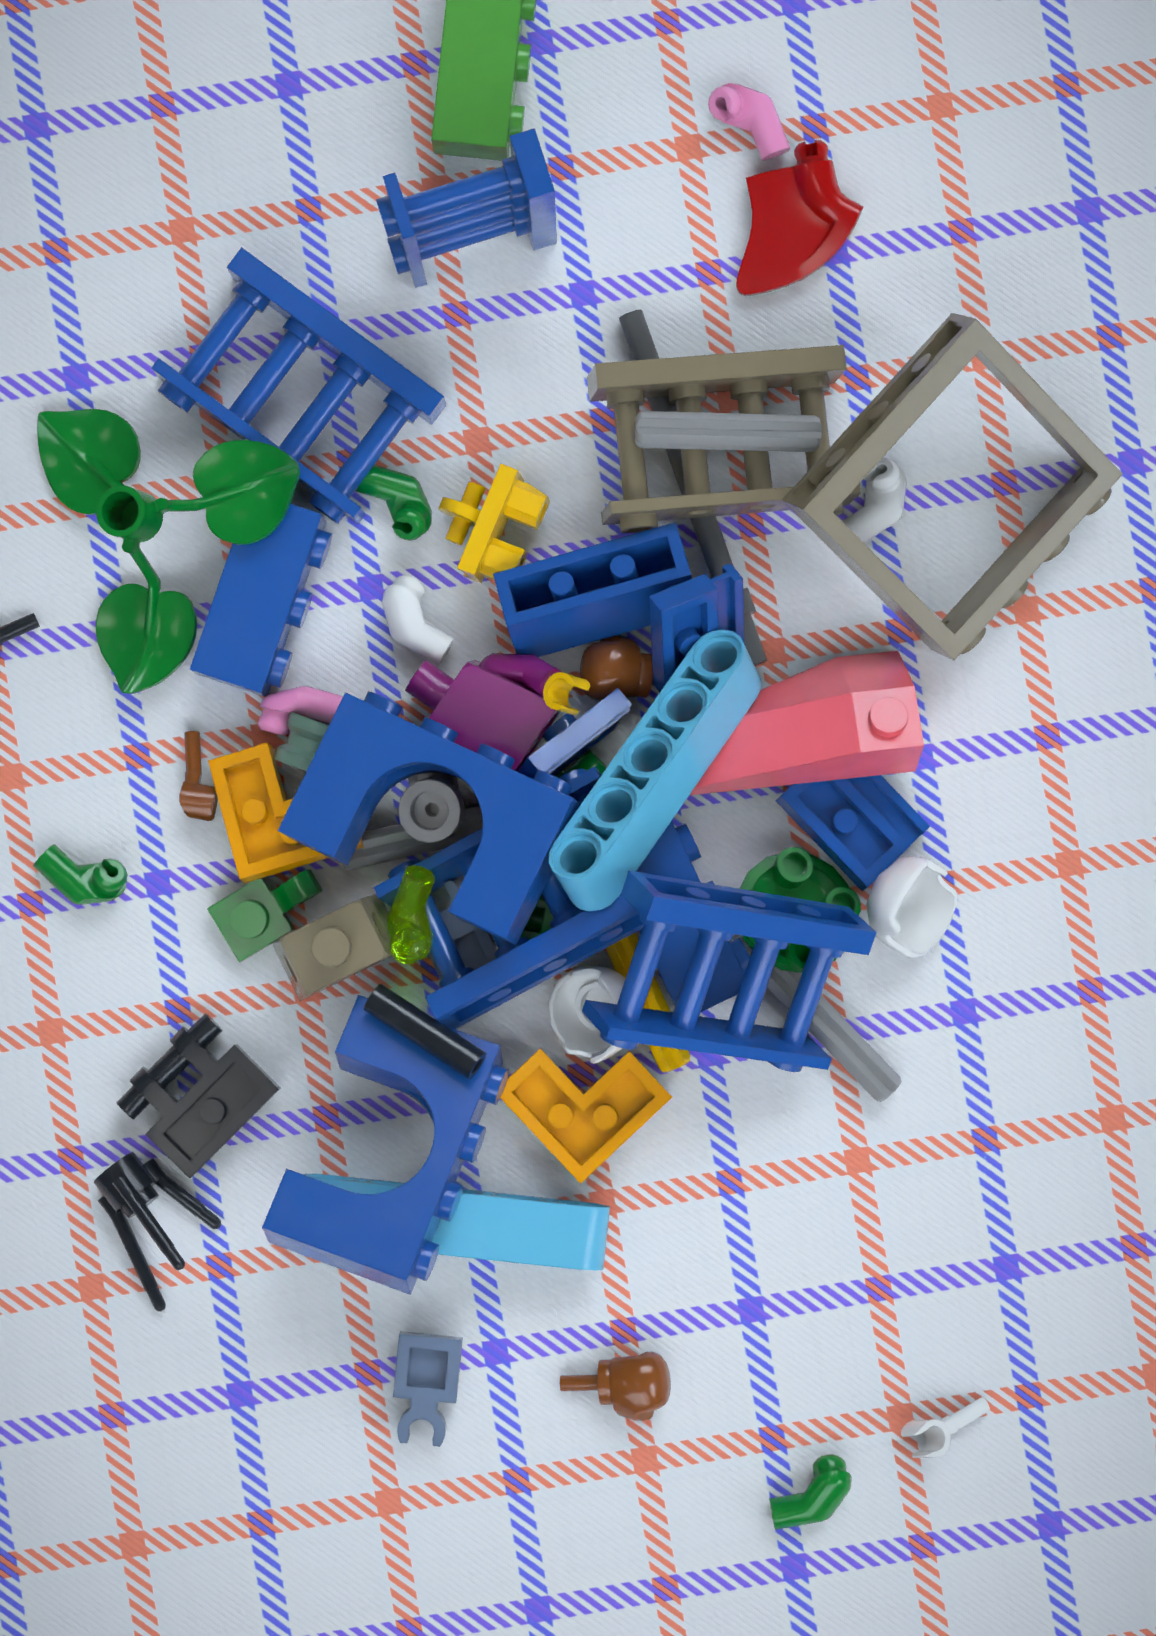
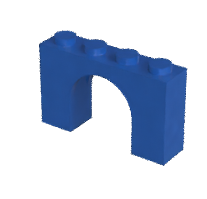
[278,691,580,946]
[262,995,509,1295]

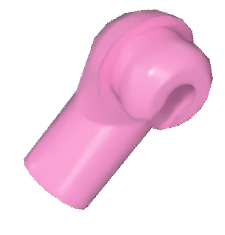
[708,83,791,161]
[258,686,343,736]

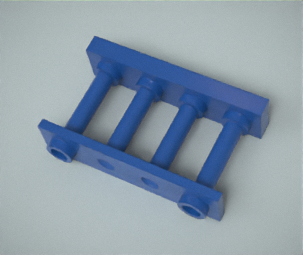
[376,128,557,288]
[151,247,446,525]
[373,767,644,1029]
[582,871,877,1072]

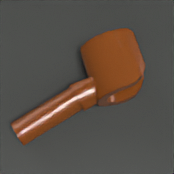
[179,731,218,821]

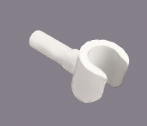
[901,1397,990,1458]

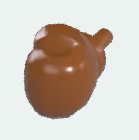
[580,634,653,700]
[560,1351,671,1421]

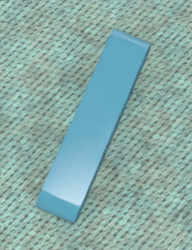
[549,629,761,912]
[303,1174,610,1271]

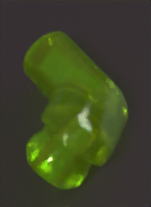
[387,865,435,964]

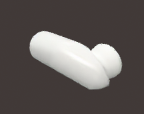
[842,458,907,543]
[382,575,454,665]

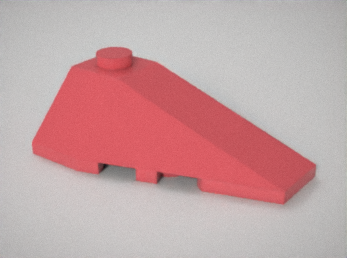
[690,651,924,795]

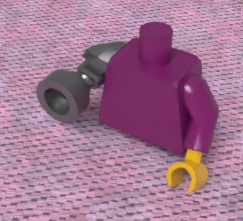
[398,653,590,843]

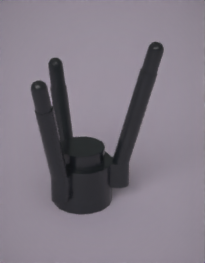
[94,1152,221,1312]

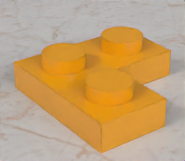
[208,743,364,883]
[501,1048,672,1184]

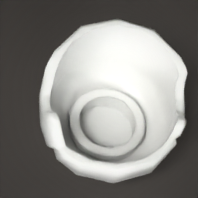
[866,855,957,958]
[548,964,626,1064]

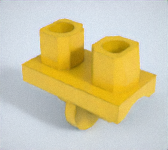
[438,463,550,584]

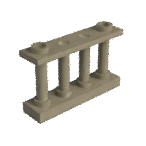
[587,345,861,533]

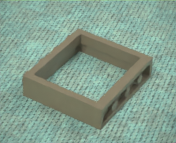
[782,313,1123,661]

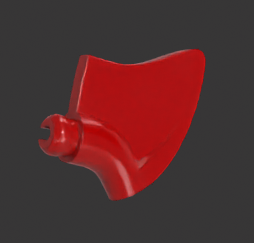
[736,140,864,296]

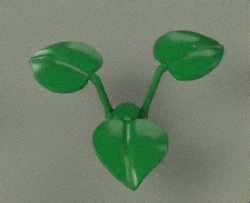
[37,409,300,694]

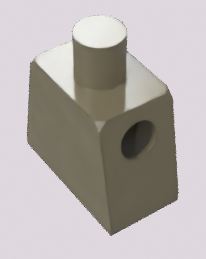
[273,894,407,1001]

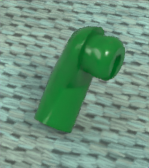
[33,844,128,905]

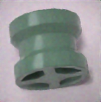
[273,712,329,771]

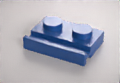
[649,563,744,693]
[775,775,930,891]

